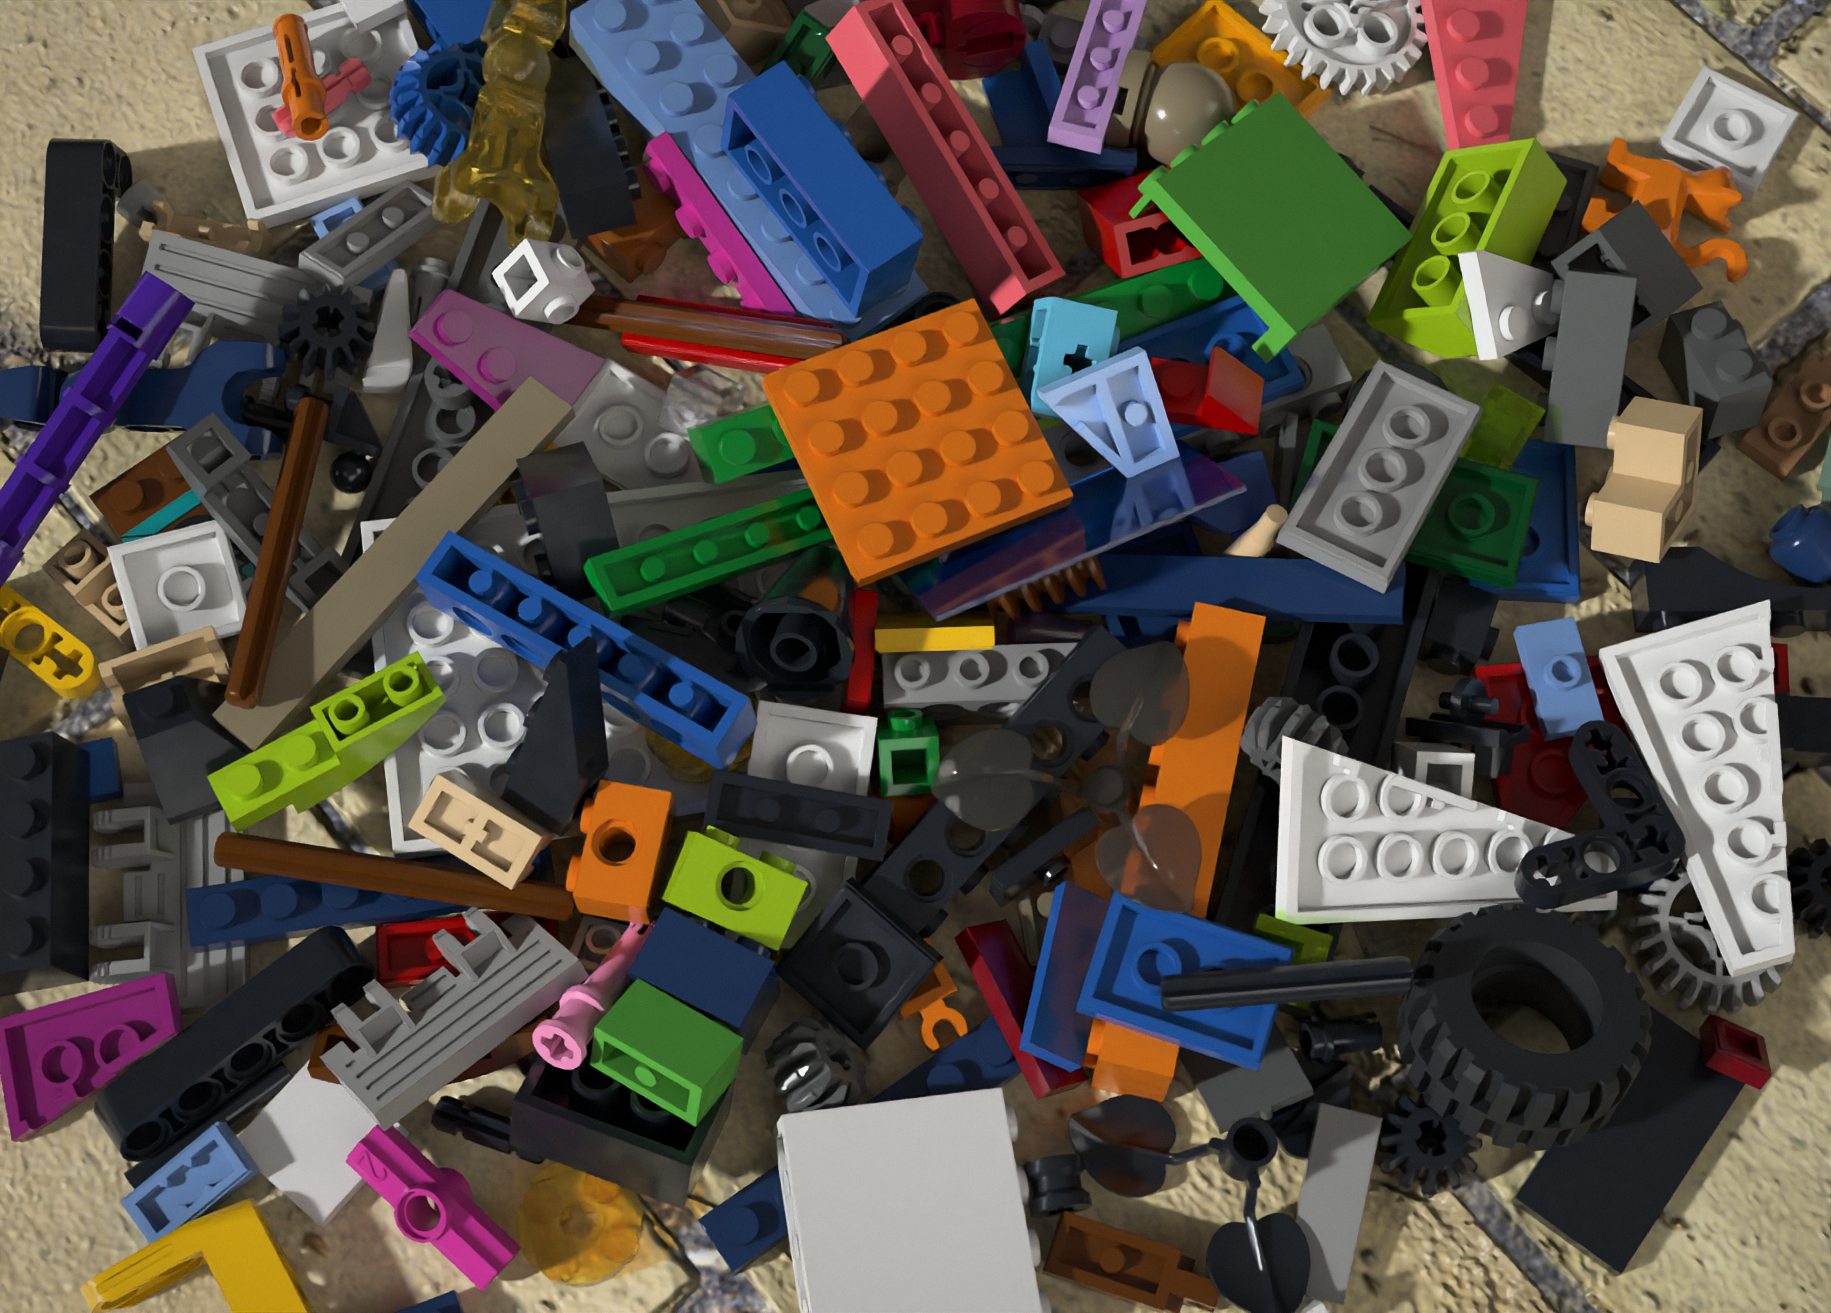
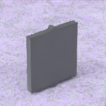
[1178,1021,1314,1134]

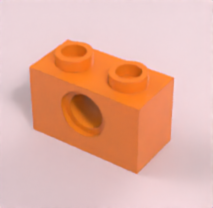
[566,779,677,925]

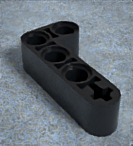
[39,138,133,353]

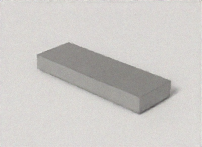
[298,179,449,294]
[1294,1103,1382,1305]

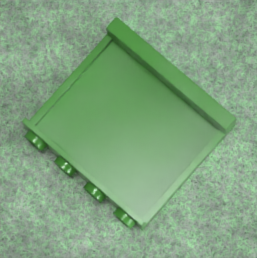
[1128,91,1414,364]

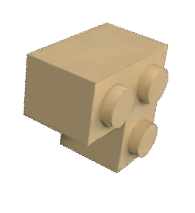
[1585,396,1703,563]

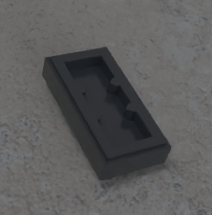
[989,806,1101,908]

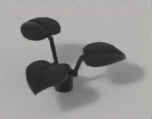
[1068,1059,1352,1313]

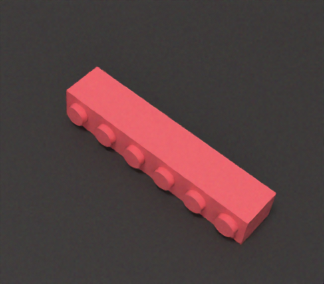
[825,0,1066,320]

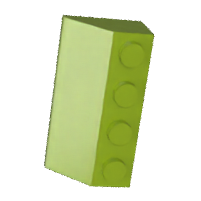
[1366,138,1567,358]

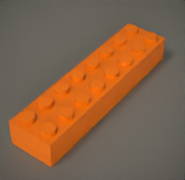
[1083,602,1266,1104]

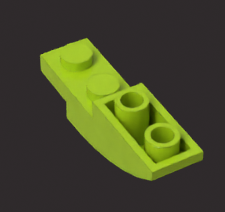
[207,650,446,833]

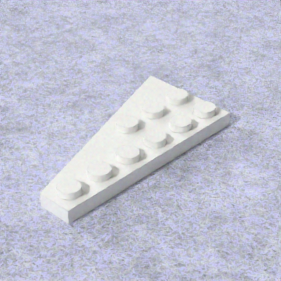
[1598,599,1795,978]
[1275,735,1617,925]

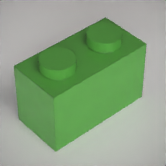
[590,978,744,1127]

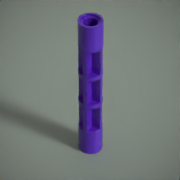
[0,270,195,590]

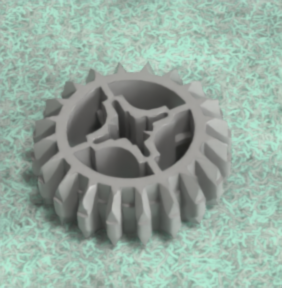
[1628,864,1798,1016]

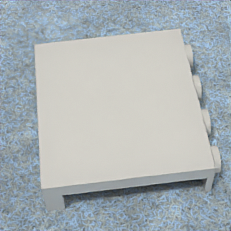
[773,1087,1051,1313]

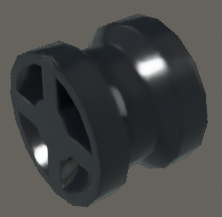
[1022,1154,1092,1218]

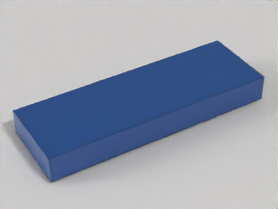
[1019,880,1111,1072]

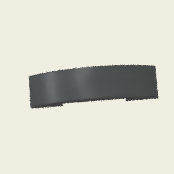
[166,412,350,613]

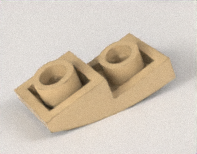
[41,528,134,648]

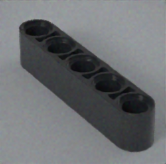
[94,925,376,1162]

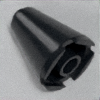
[735,546,855,701]

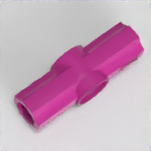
[345,1124,522,1291]

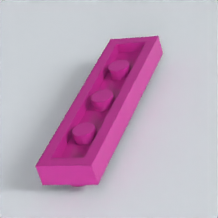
[642,131,797,317]

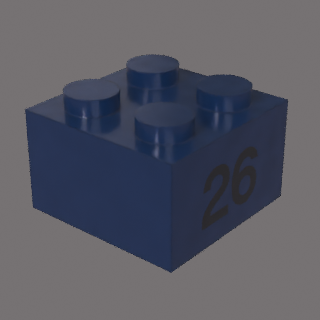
[628,907,780,1056]

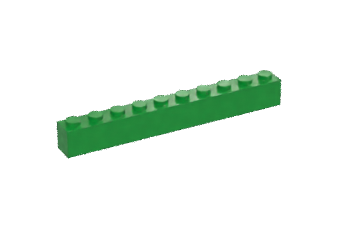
[686,256,1235,484]

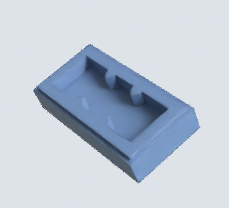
[1513,617,1604,741]
[120,1121,261,1244]

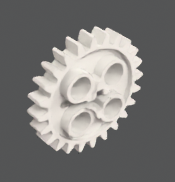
[1259,0,1428,96]

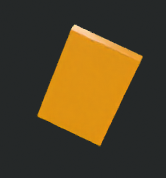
[1151,0,1332,120]

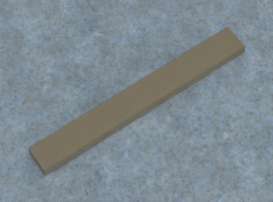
[212,376,576,751]

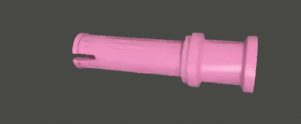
[532,920,657,1070]

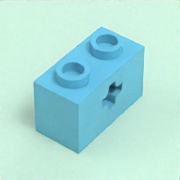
[1018,296,1120,424]

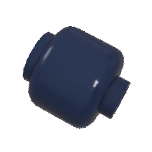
[1768,504,1831,588]

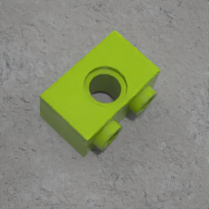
[656,825,808,951]

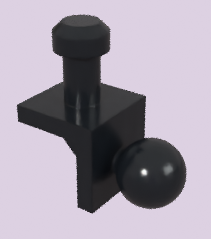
[283,383,383,494]

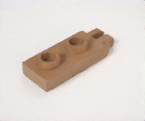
[1736,351,1831,482]

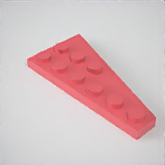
[1420,0,1528,150]

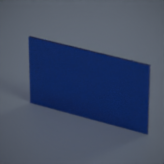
[896,439,1247,622]

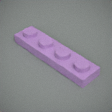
[1047,0,1149,154]

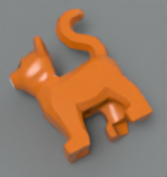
[1579,137,1749,283]

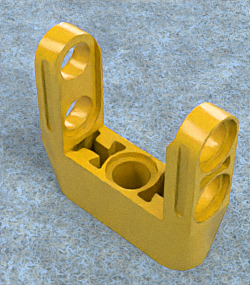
[81,1197,315,1313]

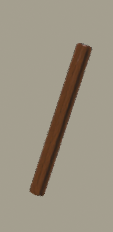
[563,294,851,360]
[225,397,329,710]
[214,831,576,921]

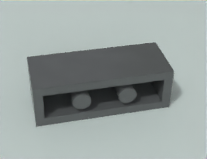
[1534,268,1639,449]

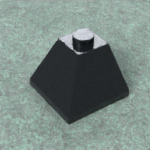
[122,675,254,825]

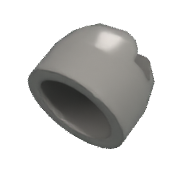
[117,179,166,228]

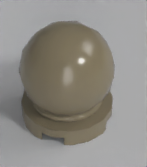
[1105,48,1237,167]

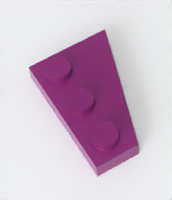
[0,972,184,1142]

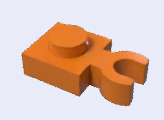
[899,937,968,1054]

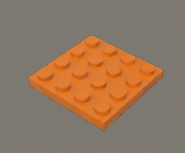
[761,298,1074,588]

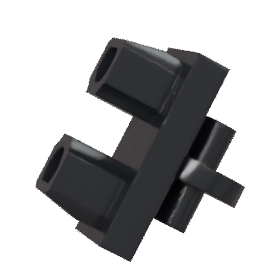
[1405,677,1530,778]

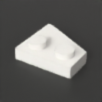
[1458,250,1560,360]

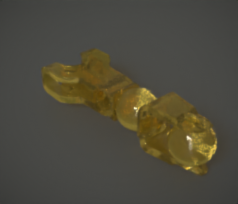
[432,0,566,250]

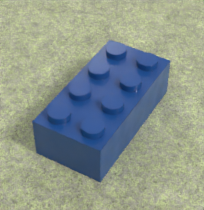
[720,60,924,318]

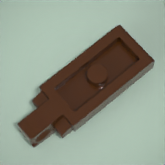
[1042,1210,1220,1313]

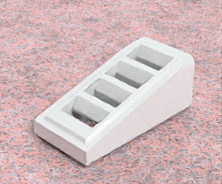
[362,269,413,394]

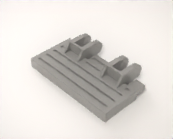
[141,230,376,407]
[90,781,250,1015]
[320,907,589,1131]

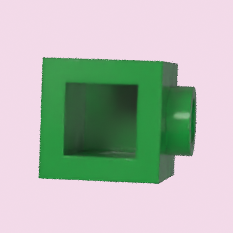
[875,709,941,797]

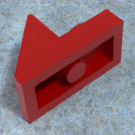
[1151,346,1265,435]

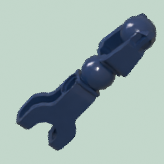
[0,340,287,461]

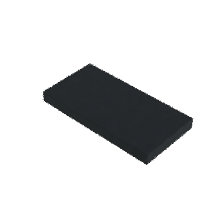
[1511,1004,1745,1277]

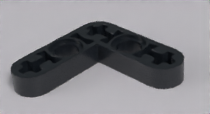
[1514,720,1686,910]

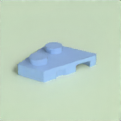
[1036,346,1180,478]

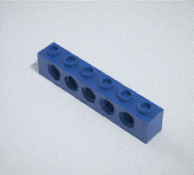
[415,530,758,771]

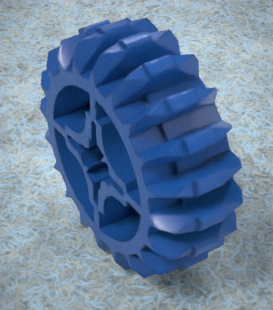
[388,42,536,182]

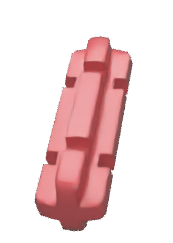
[272,57,372,139]

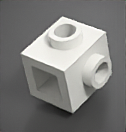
[492,238,595,325]

